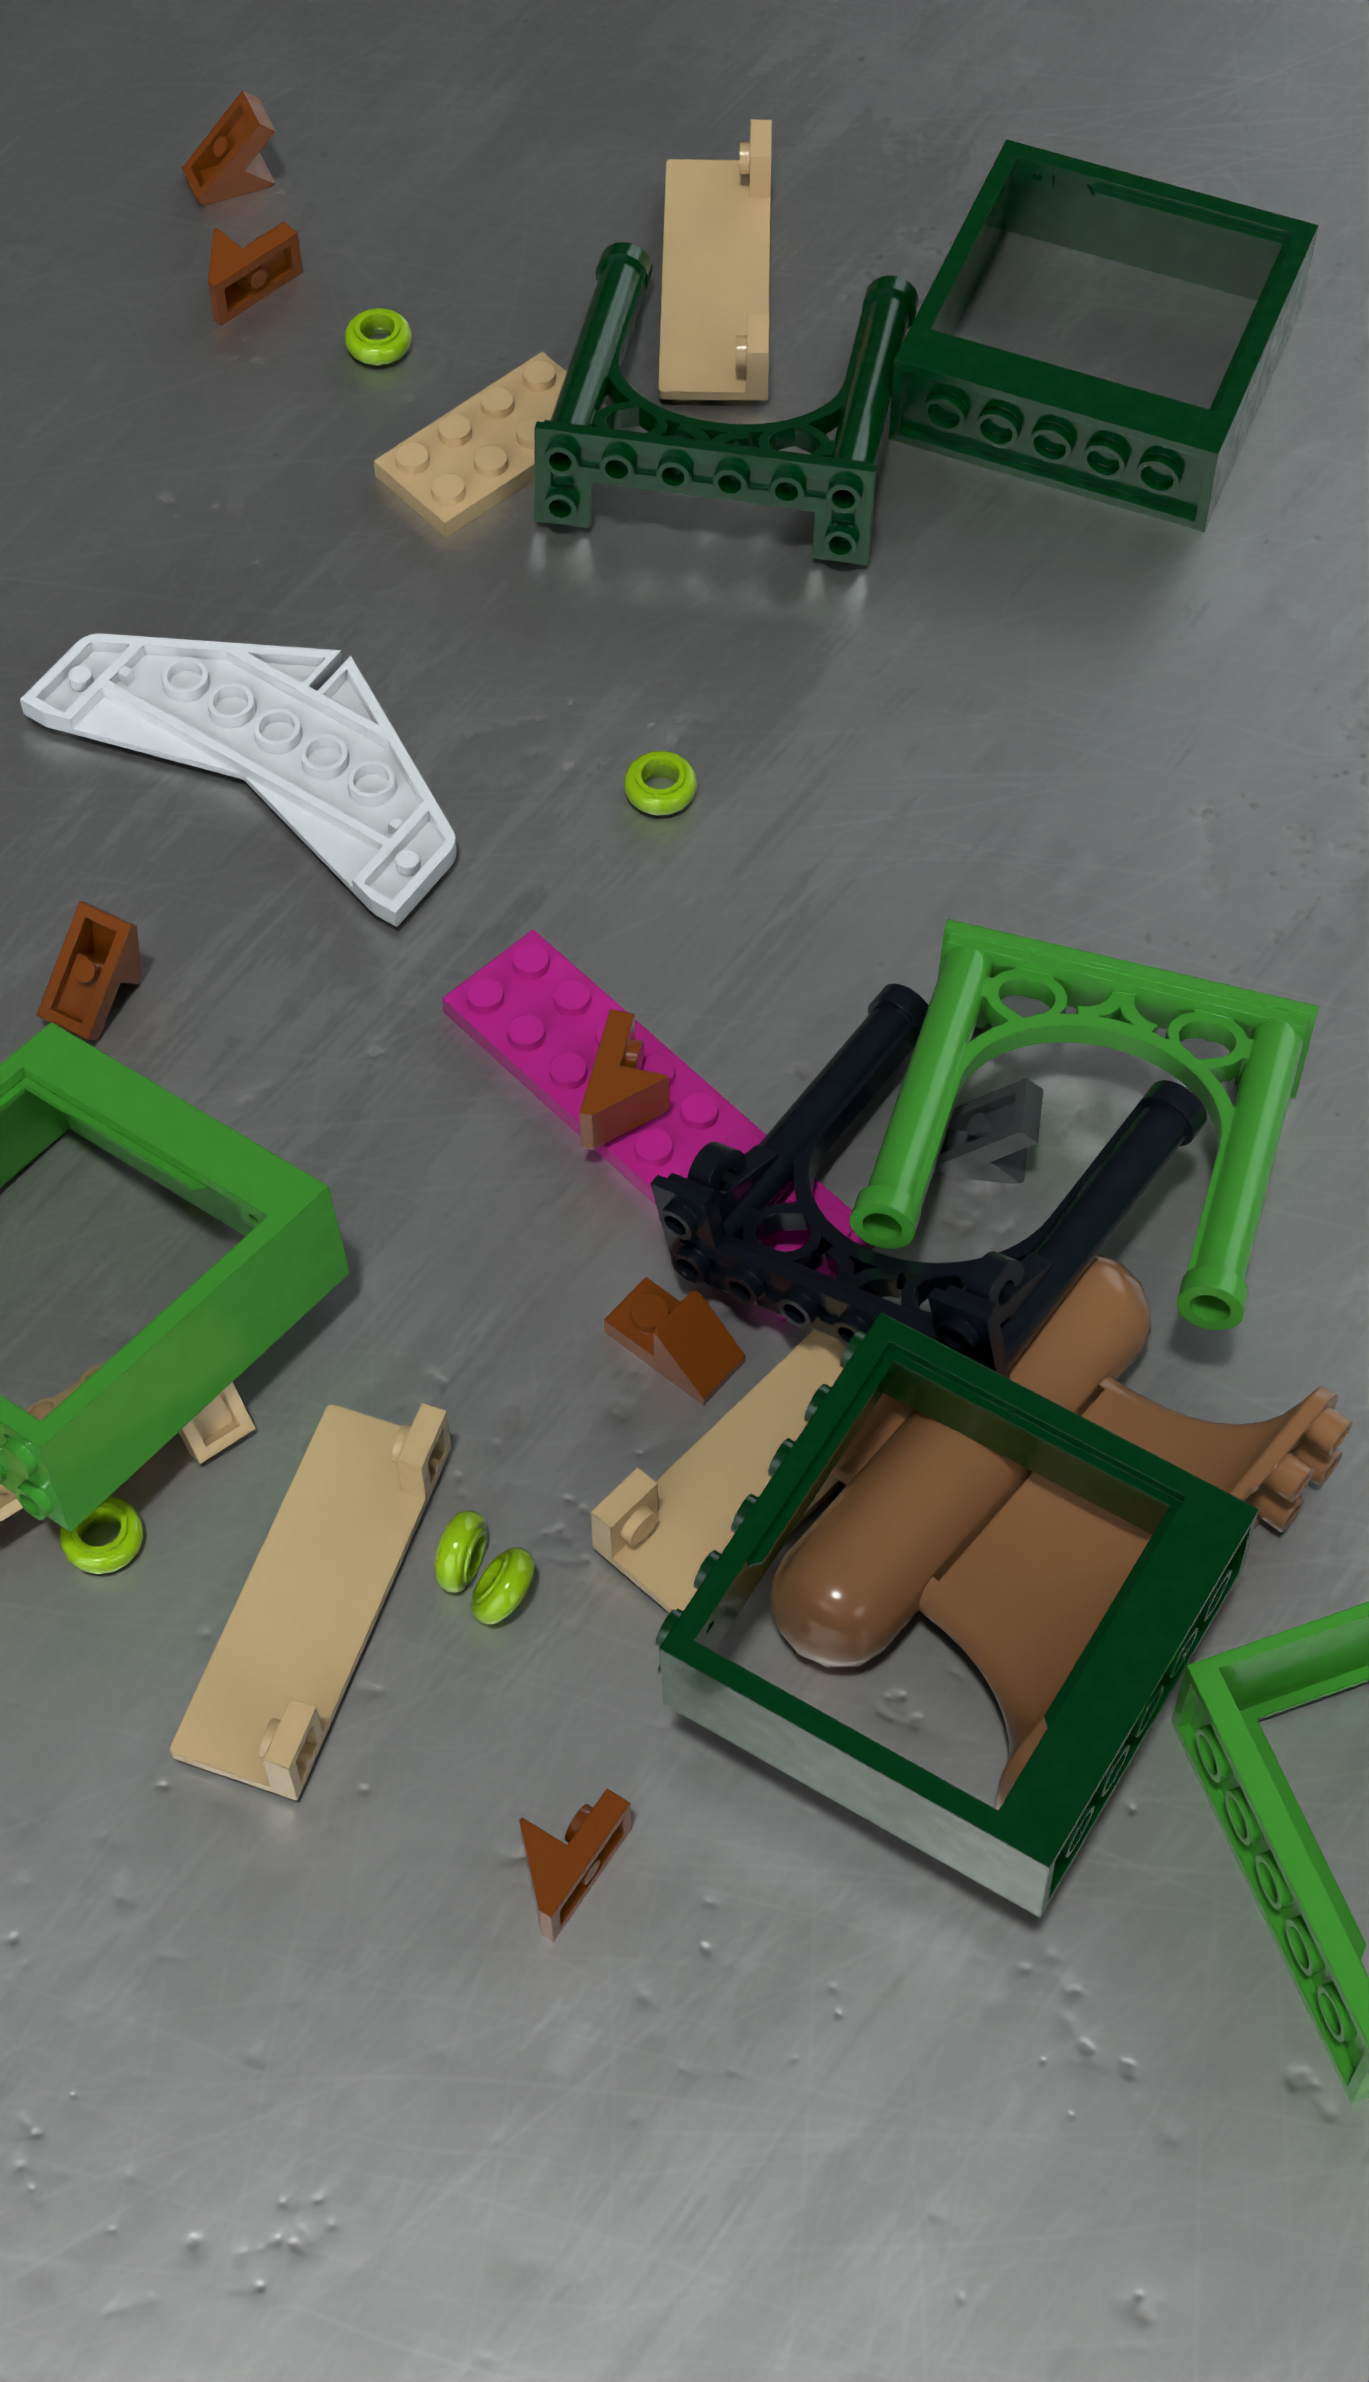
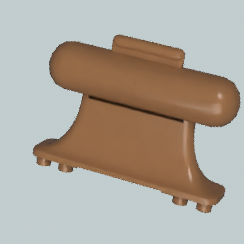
[769,1254,1353,1810]

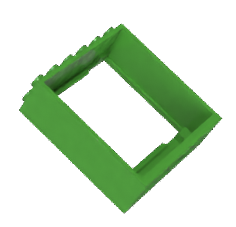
[0,1022,350,1532]
[1171,1601,1369,2104]

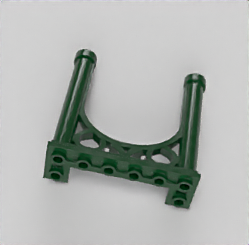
[534,242,919,565]

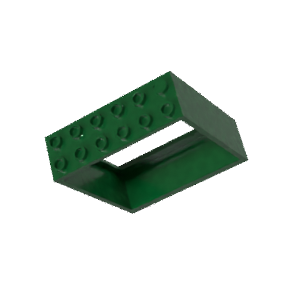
[889,139,1319,532]
[655,1312,1259,1917]

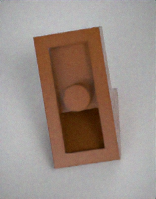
[182,90,275,206]
[208,222,303,326]
[36,901,142,1040]
[579,1009,670,1150]
[604,1277,746,1406]
[519,1789,632,1942]

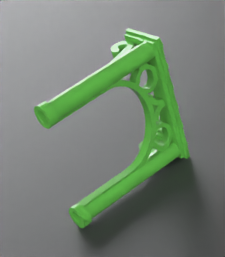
[850,919,1319,1330]

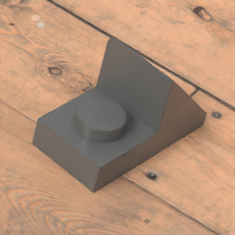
[933,1078,1043,1184]

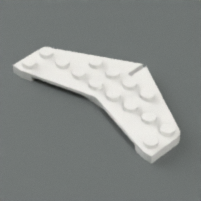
[20,633,457,927]

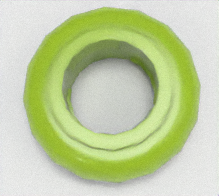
[344,308,412,366]
[624,751,697,816]
[60,1496,144,1574]
[435,1510,487,1593]
[471,1547,535,1624]

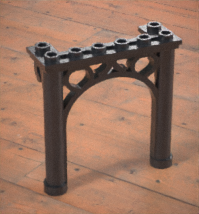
[650,984,1207,1379]

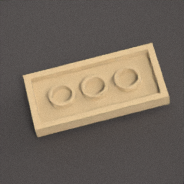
[373,351,608,538]

